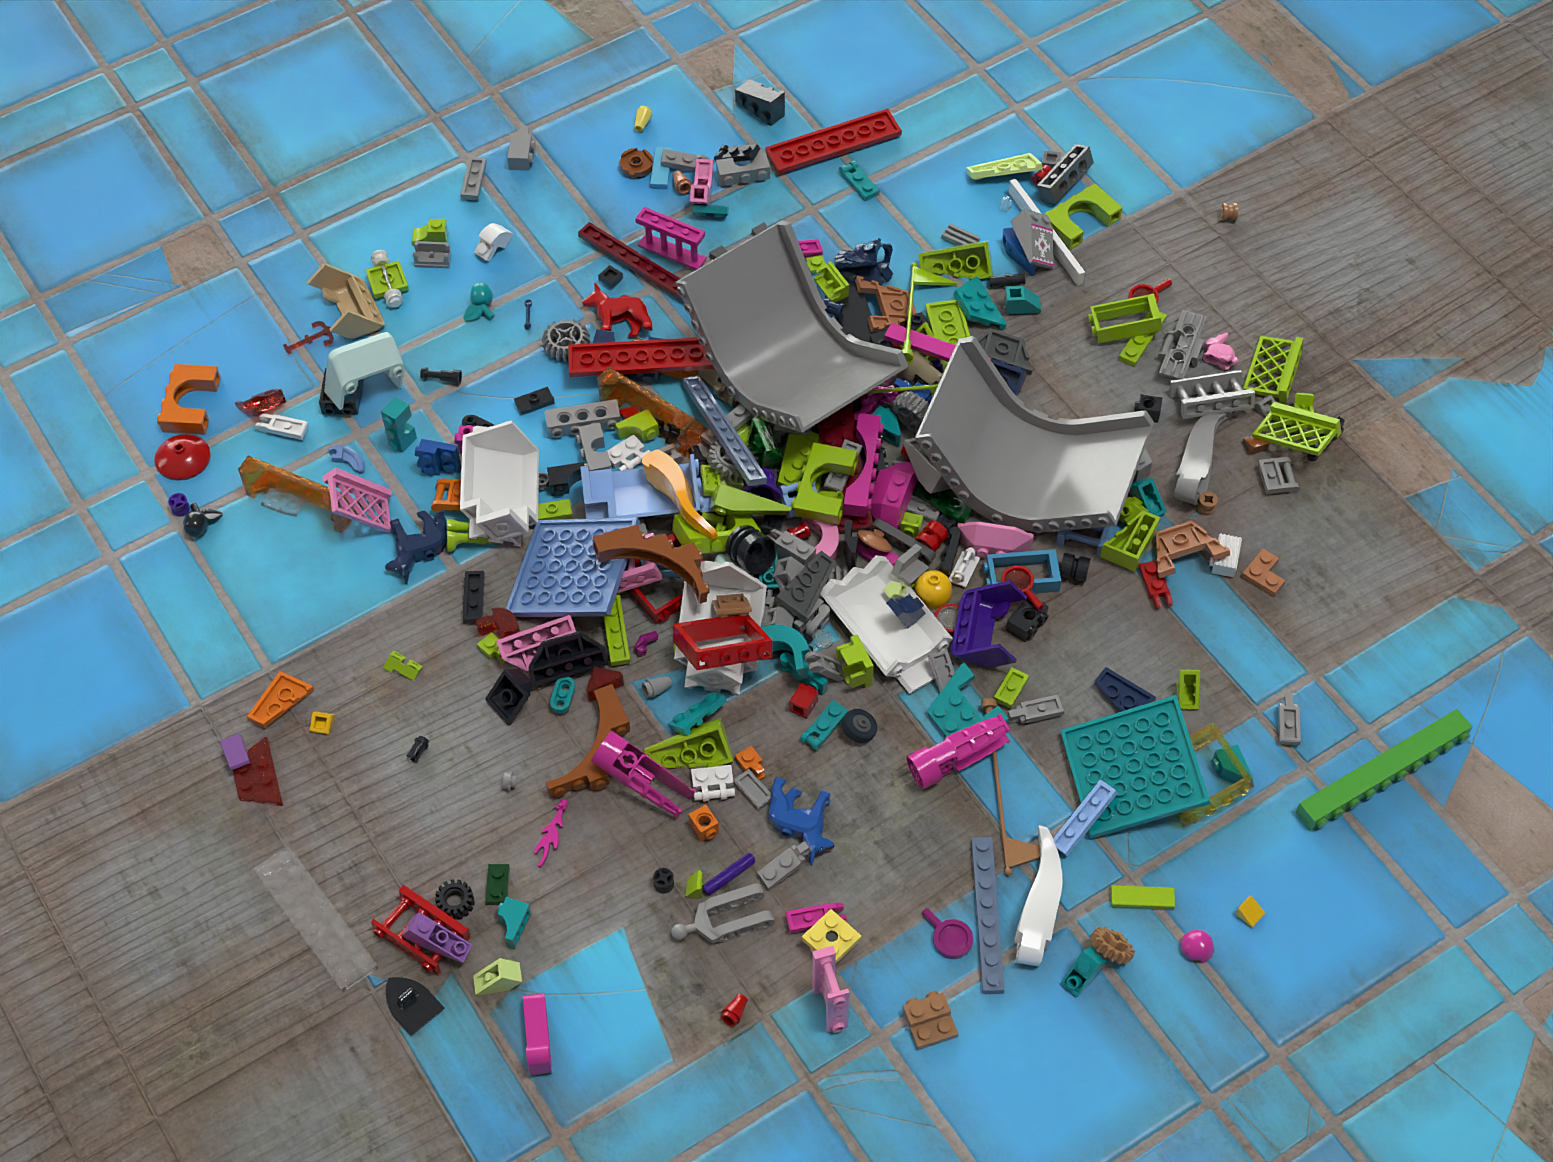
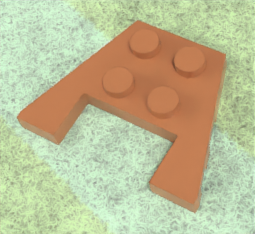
[855,276,916,332]
[1156,520,1230,578]

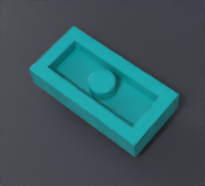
[693,204,729,217]

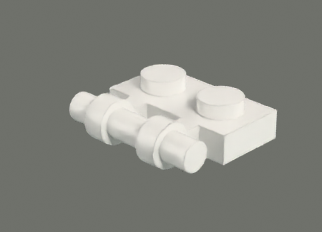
[607,434,650,471]
[691,765,735,802]

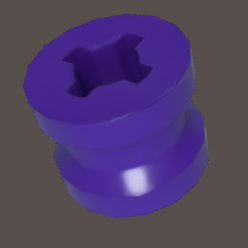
[168,493,190,517]

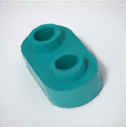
[550,677,576,714]

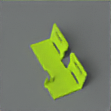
[383,651,423,681]

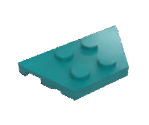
[953,277,1007,330]

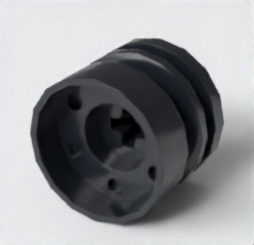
[726,525,777,574]

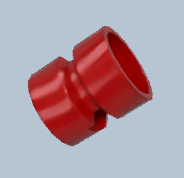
[915,520,948,553]

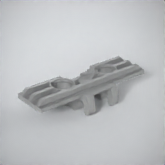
[1157,310,1207,380]

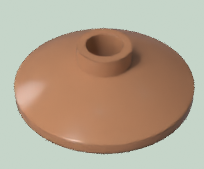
[857,529,892,552]

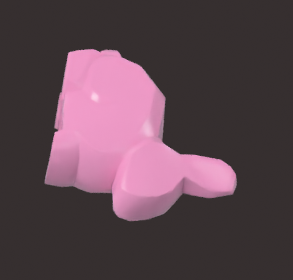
[1203,333,1239,370]

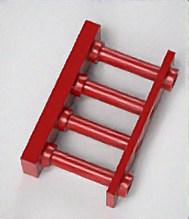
[371,885,471,975]

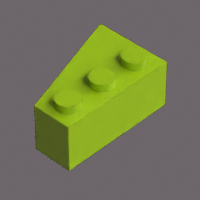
[1100,510,1161,572]

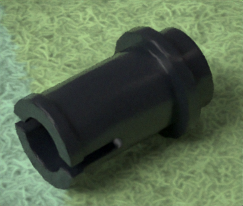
[406,736,429,762]

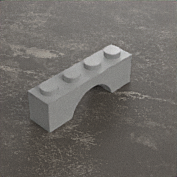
[761,557,805,628]

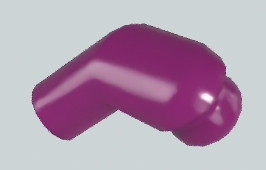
[634,631,658,656]

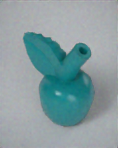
[464,283,495,321]

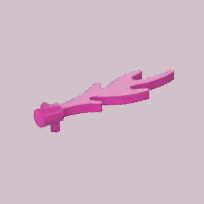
[534,799,569,868]

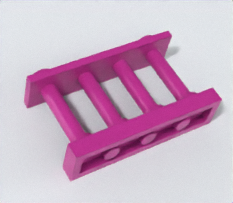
[635,207,707,270]

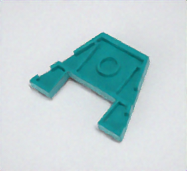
[927,663,1010,737]

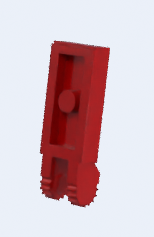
[1138,560,1173,609]

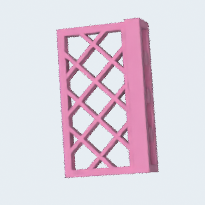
[323,468,392,533]

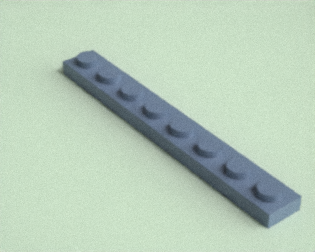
[971,837,1005,994]

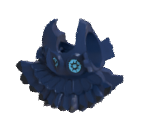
[834,238,893,286]

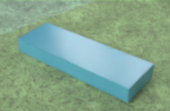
[650,146,673,189]

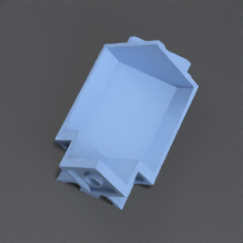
[580,454,715,520]

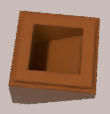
[1243,436,1270,455]

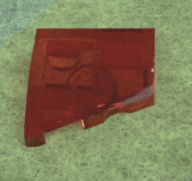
[235,389,286,416]

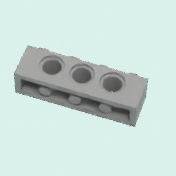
[544,399,621,438]

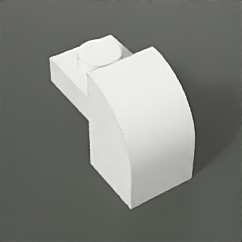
[474,223,513,262]

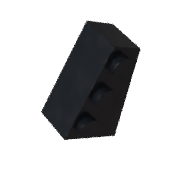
[735,79,785,126]

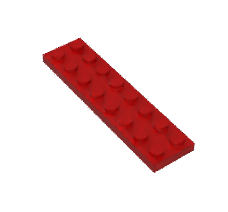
[765,108,902,175]
[568,337,714,378]

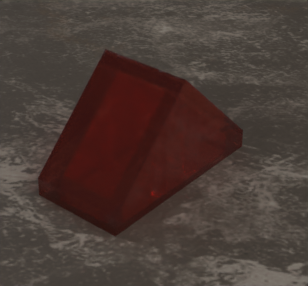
[586,666,624,702]

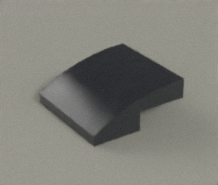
[844,520,858,571]

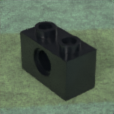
[1006,598,1049,642]

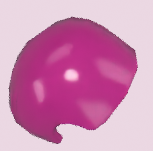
[1181,929,1215,963]

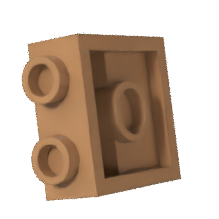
[903,991,959,1050]

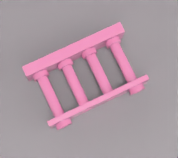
[617,533,662,593]
[812,946,849,1033]

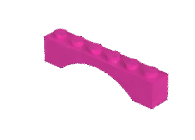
[844,413,884,517]

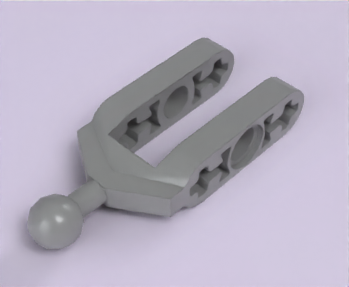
[671,884,775,944]

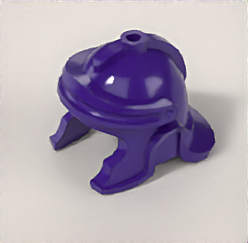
[742,468,783,501]

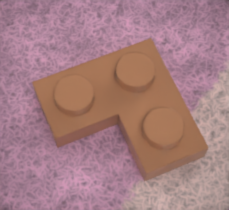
[1241,548,1285,597]

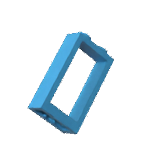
[983,549,1061,594]

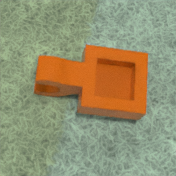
[735,745,765,780]

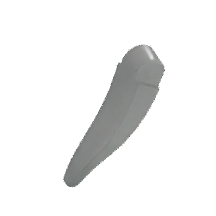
[1175,412,1232,505]

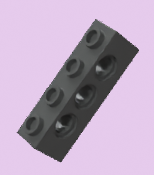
[1037,144,1094,204]

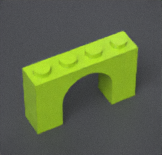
[1045,183,1123,251]
[792,443,858,525]
[672,514,761,554]

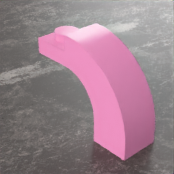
[690,158,714,205]
[802,518,839,560]

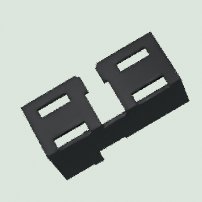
[654,418,681,444]

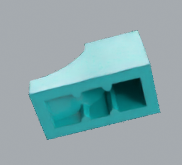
[1129,478,1167,516]
[497,897,531,949]

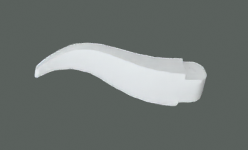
[1014,825,1063,967]

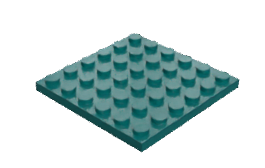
[1060,695,1211,839]

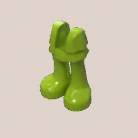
[447,518,495,552]

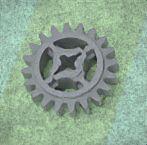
[707,442,759,482]

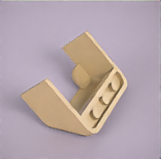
[307,263,385,339]

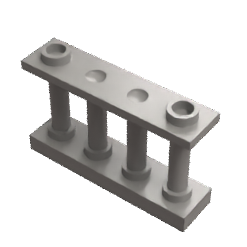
[1170,370,1255,419]

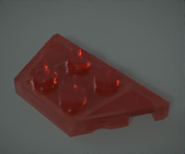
[233,737,283,806]

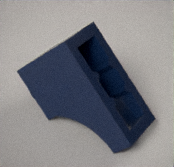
[886,594,926,628]

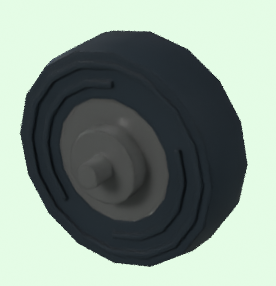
[842,709,878,743]

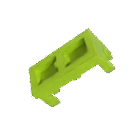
[814,261,849,302]

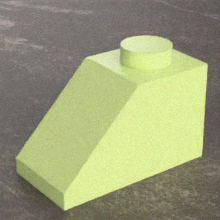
[473,958,522,996]

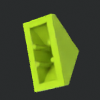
[1176,670,1200,709]

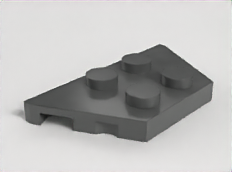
[977,328,1033,375]

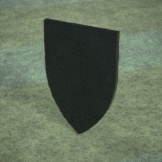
[386,977,445,1036]

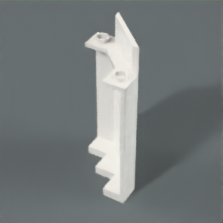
[820,555,954,694]

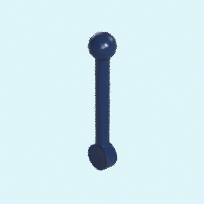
[524,299,532,329]

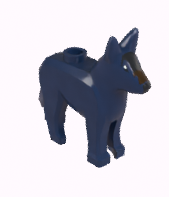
[385,510,447,584]

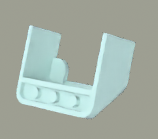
[324,332,405,410]

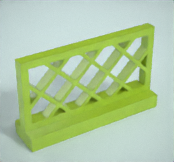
[1243,336,1303,403]
[1252,402,1341,456]

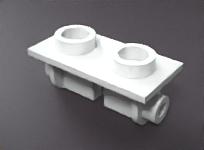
[949,548,980,588]

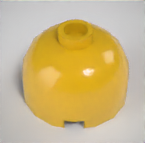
[914,570,952,609]

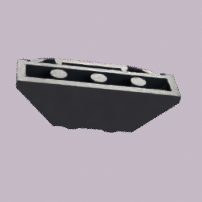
[528,631,609,686]

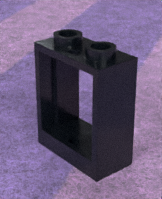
[319,368,364,415]

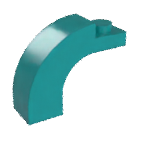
[761,624,811,679]

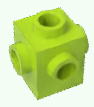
[1119,497,1149,524]

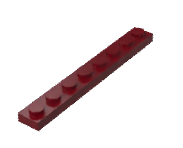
[578,222,684,302]

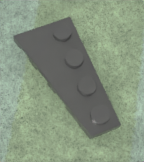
[774,550,836,621]

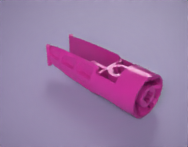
[906,714,1011,789]
[591,731,696,820]

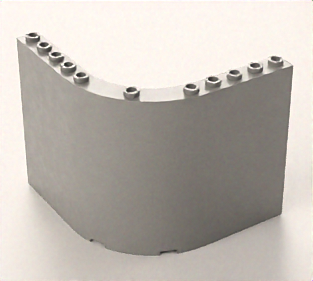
[675,221,909,432]
[915,336,1154,533]

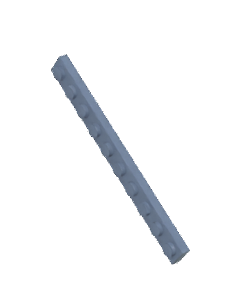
[682,376,767,486]

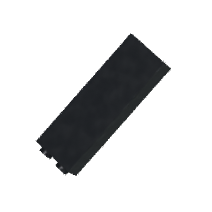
[825,282,878,343]

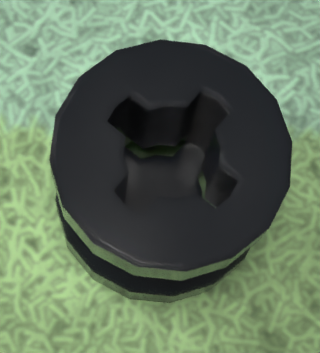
[936,514,956,537]
[653,868,674,894]

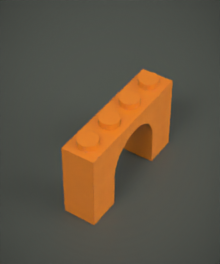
[157,364,221,435]

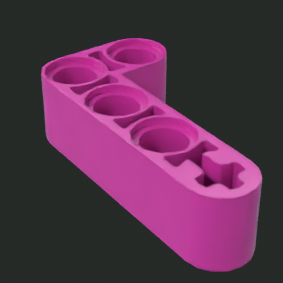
[523,993,552,1075]

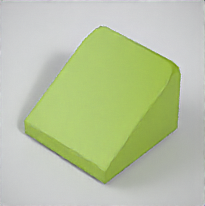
[685,870,703,898]

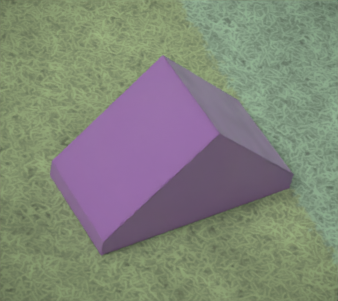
[220,734,250,770]

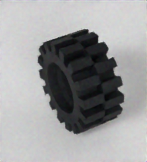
[435,879,475,920]

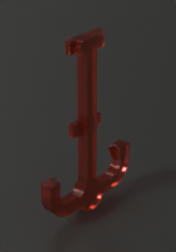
[283,321,334,354]

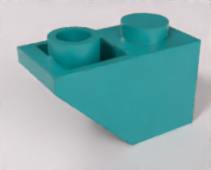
[1004,286,1041,314]
[1061,946,1109,997]

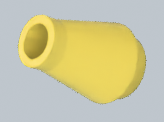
[634,106,652,132]

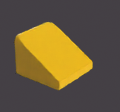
[309,711,335,734]
[1236,895,1265,928]

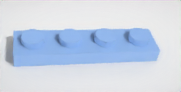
[1053,780,1118,856]

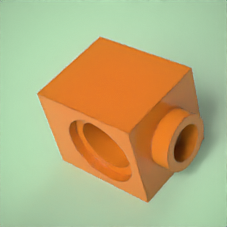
[688,805,719,842]

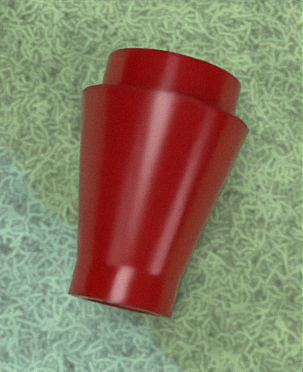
[721,994,748,1027]

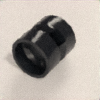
[1060,553,1091,582]

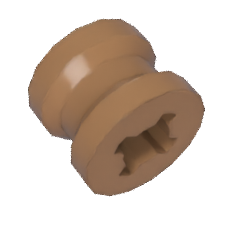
[1221,203,1238,220]
[1197,492,1218,515]

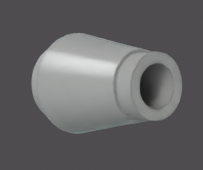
[641,676,672,698]

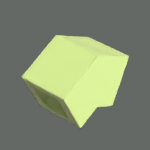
[883,581,907,599]

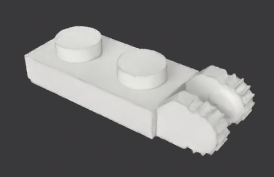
[255,414,309,440]

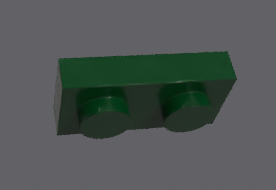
[485,864,510,905]

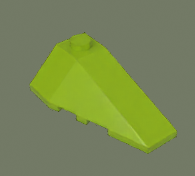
[918,240,993,279]
[710,483,792,515]
[644,718,734,768]

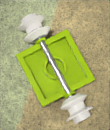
[365,250,409,308]

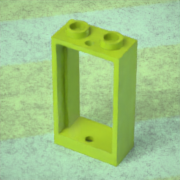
[1088,294,1162,344]

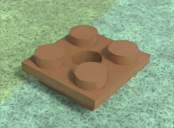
[712,593,752,617]

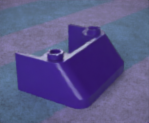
[951,580,1027,668]

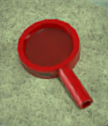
[1128,279,1172,303]
[1001,566,1044,610]

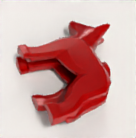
[582,282,653,339]

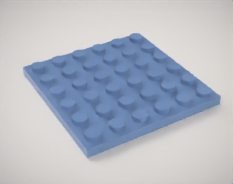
[504,517,640,617]

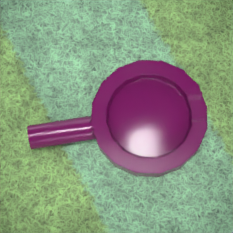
[921,908,973,959]

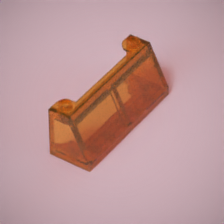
[597,367,708,457]
[238,455,362,534]

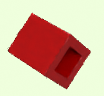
[789,683,818,719]

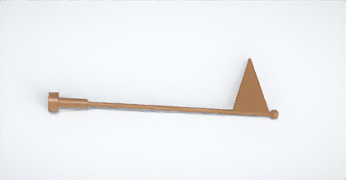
[981,698,1058,876]

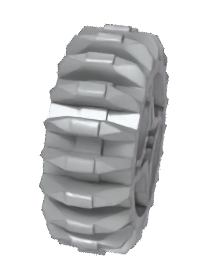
[542,318,590,362]
[892,391,929,433]

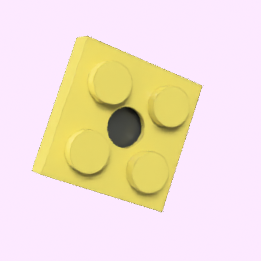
[802,909,862,963]

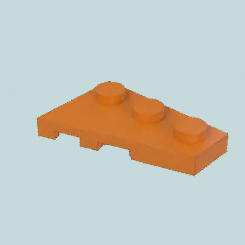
[247,671,314,728]

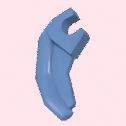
[328,445,365,473]

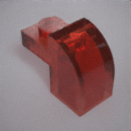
[475,607,520,639]

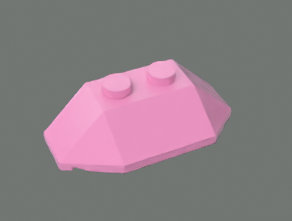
[958,522,1034,558]
[496,615,576,671]

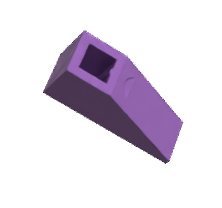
[402,912,473,963]

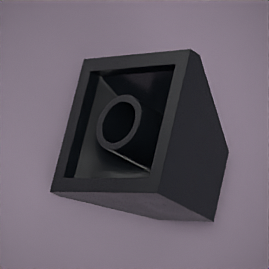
[485,668,531,725]

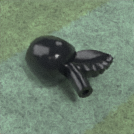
[183,503,223,537]

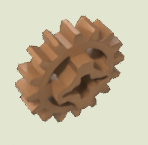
[1090,926,1135,965]

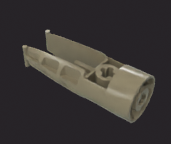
[896,352,943,386]

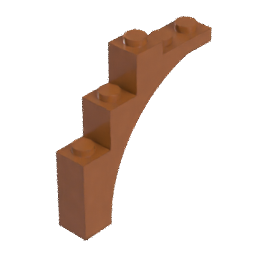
[592,524,710,604]
[546,684,630,799]

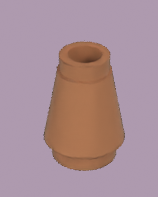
[672,171,692,194]

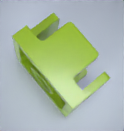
[836,634,874,688]

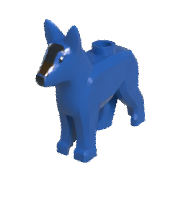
[769,777,834,865]

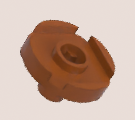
[619,148,653,180]

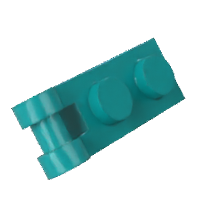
[839,160,880,202]
[780,652,828,696]
[800,700,849,751]

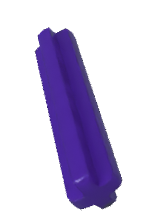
[702,853,756,896]

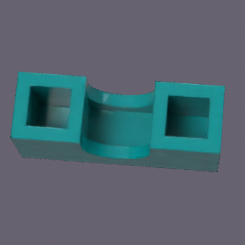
[381,397,417,453]

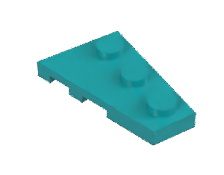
[668,692,727,736]

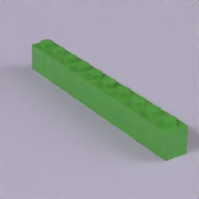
[1296,709,1473,831]

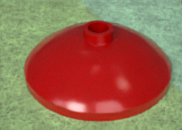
[154,434,211,481]

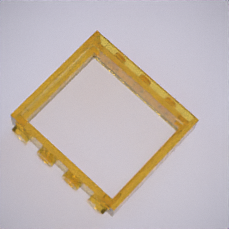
[1175,722,1254,828]

